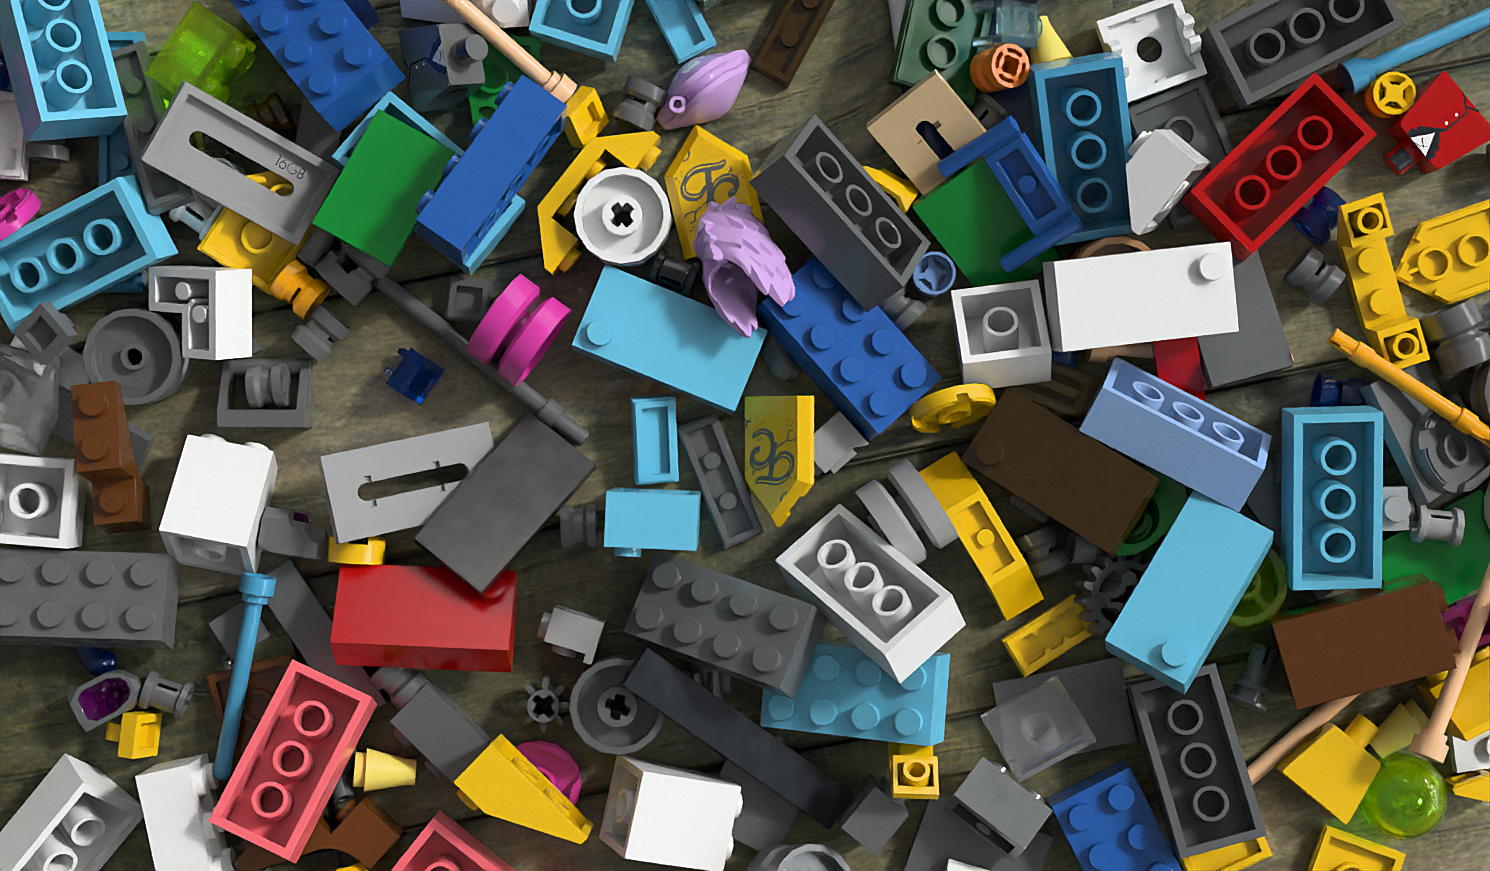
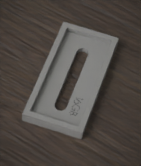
[139,80,341,246]
[317,422,494,544]

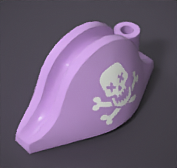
[656,50,753,130]

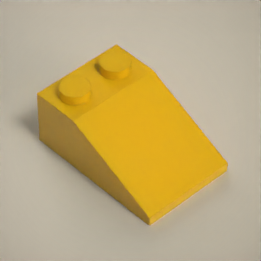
[454,734,594,844]

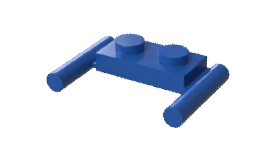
[937,116,1083,273]

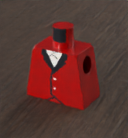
[1383,71,1490,176]

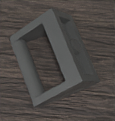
[217,358,313,428]

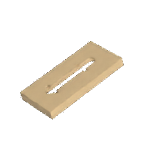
[867,69,987,195]

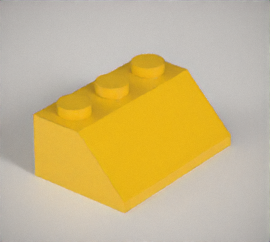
[1417,644,1490,742]

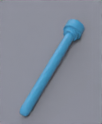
[1337,7,1490,95]
[213,572,277,780]

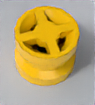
[1364,72,1416,120]

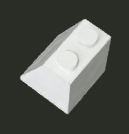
[159,434,278,575]
[599,755,742,871]

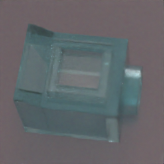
[973,0,1043,50]

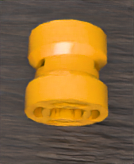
[269,259,331,320]

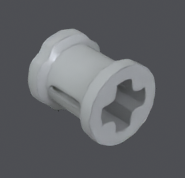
[1409,504,1465,547]

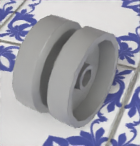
[855,458,959,565]

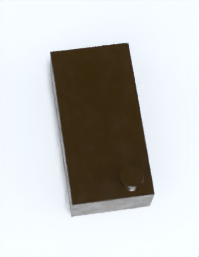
[960,386,1161,559]

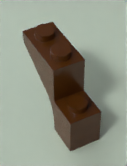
[71,380,152,534]
[233,795,405,871]

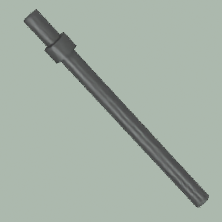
[375,275,590,447]

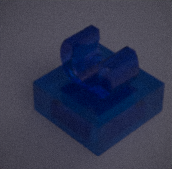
[384,348,445,405]

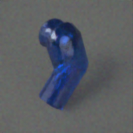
[73,647,117,677]

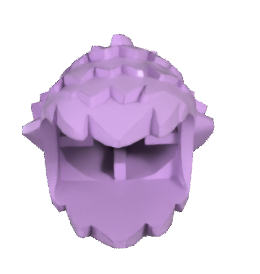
[693,196,795,338]

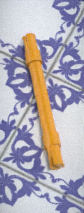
[1326,328,1490,448]

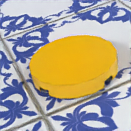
[909,383,996,433]

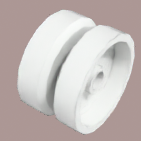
[574,167,672,268]

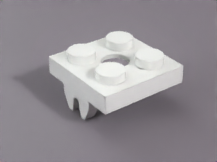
[1094,0,1207,104]

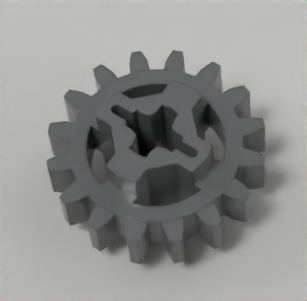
[1073,552,1152,641]

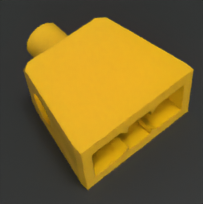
[1274,713,1381,824]

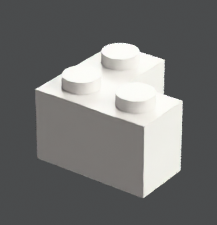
[149,265,252,360]

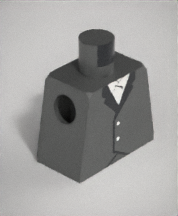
[398,23,488,112]

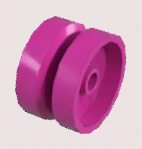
[465,274,572,387]

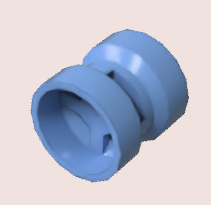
[909,252,956,297]

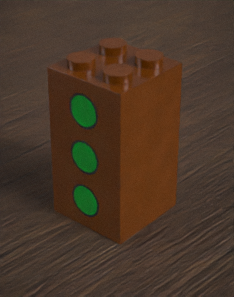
[1267,572,1461,710]

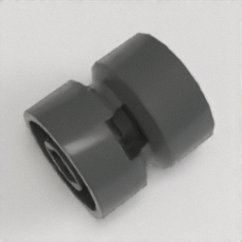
[315,242,398,306]
[1419,297,1490,375]

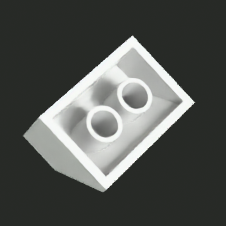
[1126,129,1211,235]
[0,754,144,871]

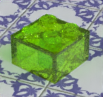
[144,0,257,103]

